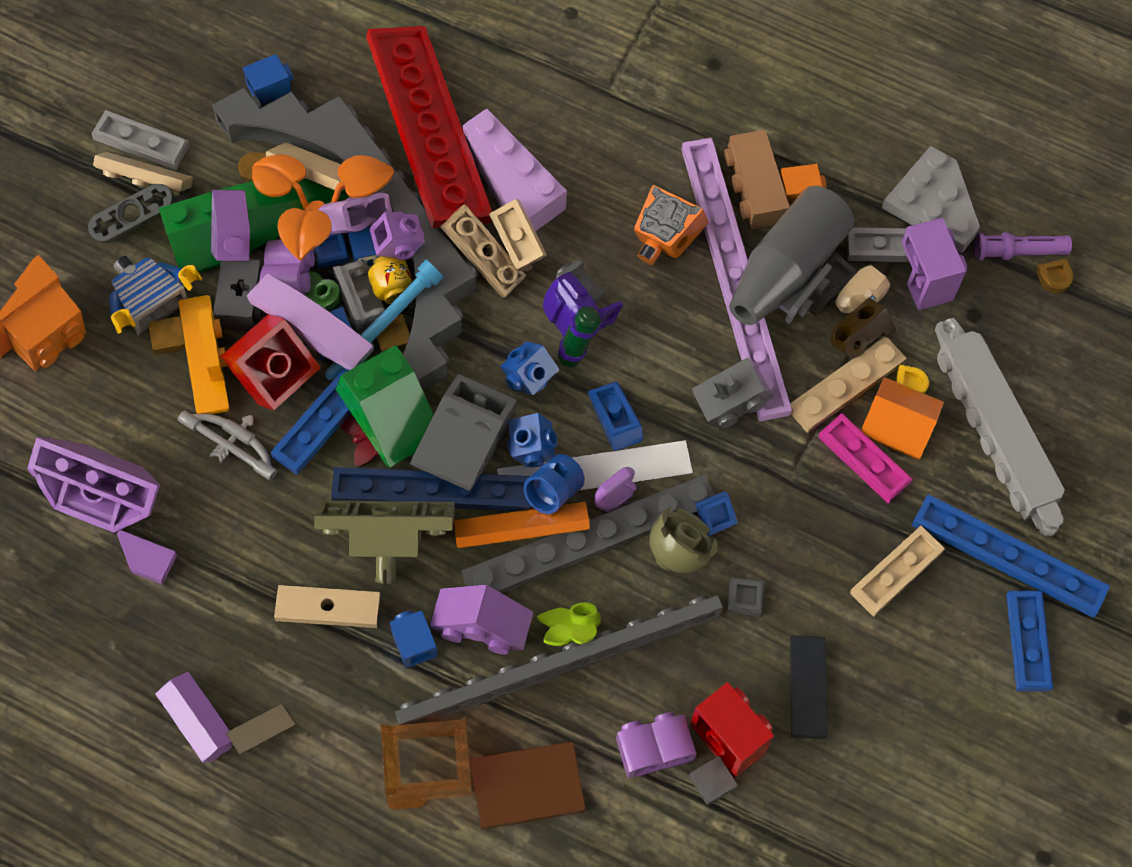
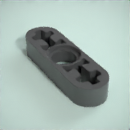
[88,184,175,243]

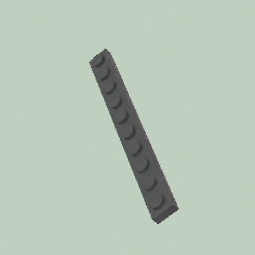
[395,595,723,733]

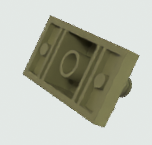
[314,500,455,584]

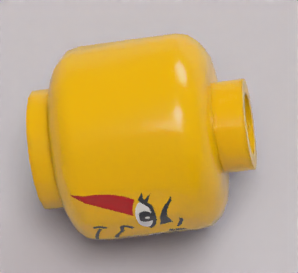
[368,256,413,304]

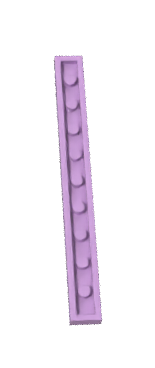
[681,138,792,422]

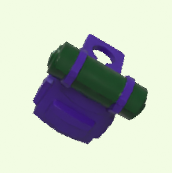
[543,272,623,367]

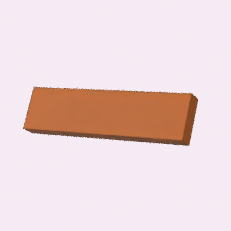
[454,502,590,548]

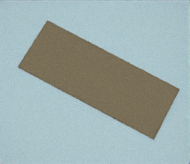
[226,704,295,754]

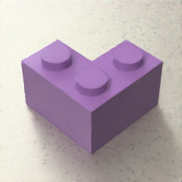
[901,218,967,310]
[430,585,533,654]

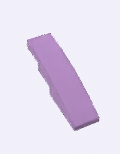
[247,273,374,370]

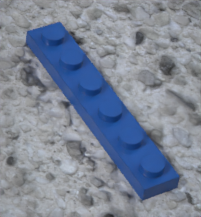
[911,494,1110,618]

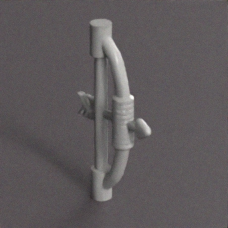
[178,410,277,481]

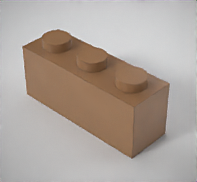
[724,129,789,230]

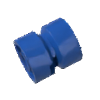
[523,454,585,514]

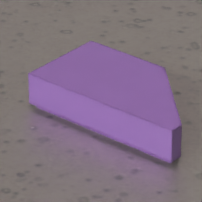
[117,530,177,585]

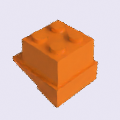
[0,255,86,371]

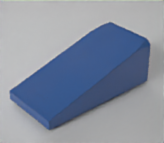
[588,381,643,451]

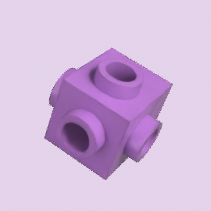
[370,211,425,260]

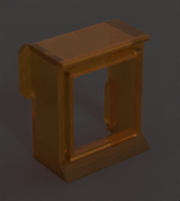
[381,718,472,810]

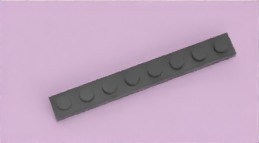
[461,474,715,593]

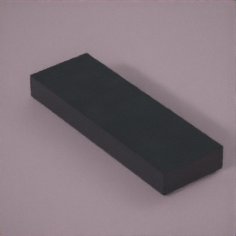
[790,635,827,739]

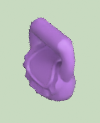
[594,467,636,513]

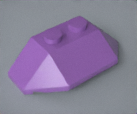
[27,436,160,533]

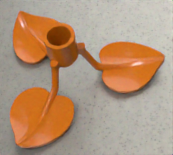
[252,154,394,261]

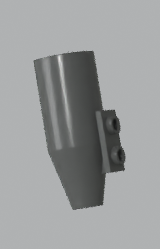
[729,186,854,325]

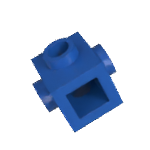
[500,341,560,395]
[507,413,557,468]

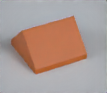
[861,377,944,460]

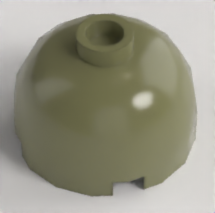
[649,507,718,574]

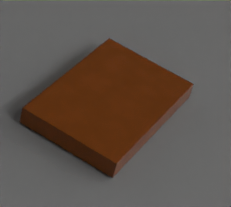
[470,741,586,830]

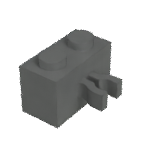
[692,357,773,429]

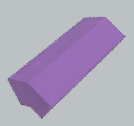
[155,672,233,762]

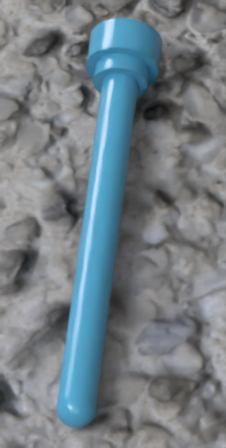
[325,260,444,380]

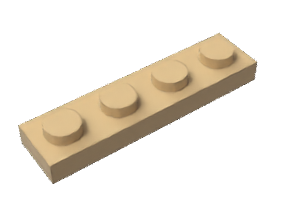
[790,337,907,433]

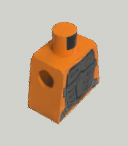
[634,185,709,265]

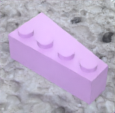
[463,108,567,232]

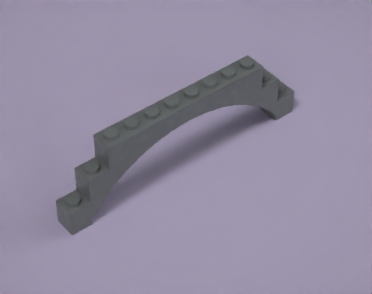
[212,88,478,391]

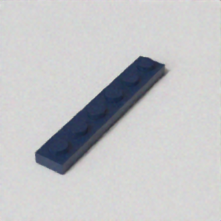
[331,467,531,511]

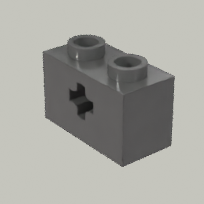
[213,260,264,331]

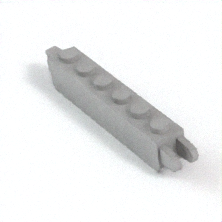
[935,318,1065,537]

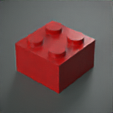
[220,314,321,411]
[690,682,774,779]

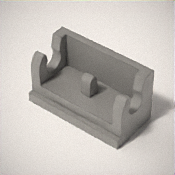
[333,260,385,334]

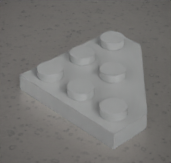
[882,146,980,253]

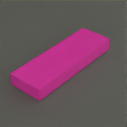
[818,413,913,504]

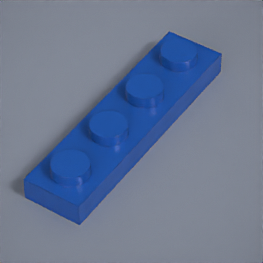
[271,368,351,475]

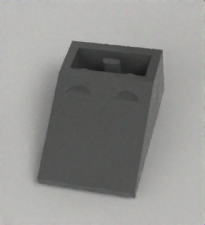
[410,374,517,491]

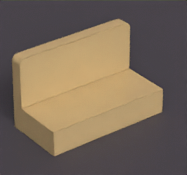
[489,199,547,272]

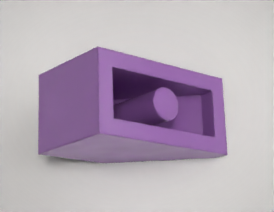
[211,190,250,261]

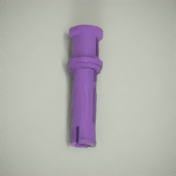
[974,232,1072,261]

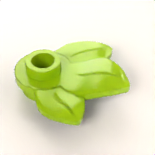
[537,602,601,646]

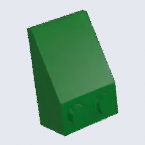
[335,345,434,469]

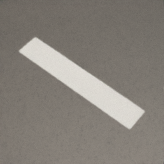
[497,440,693,490]

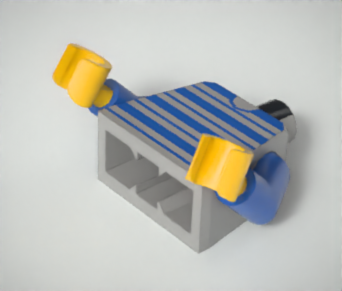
[109,256,203,335]

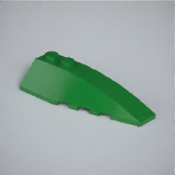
[159,178,350,273]

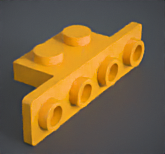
[178,295,229,415]

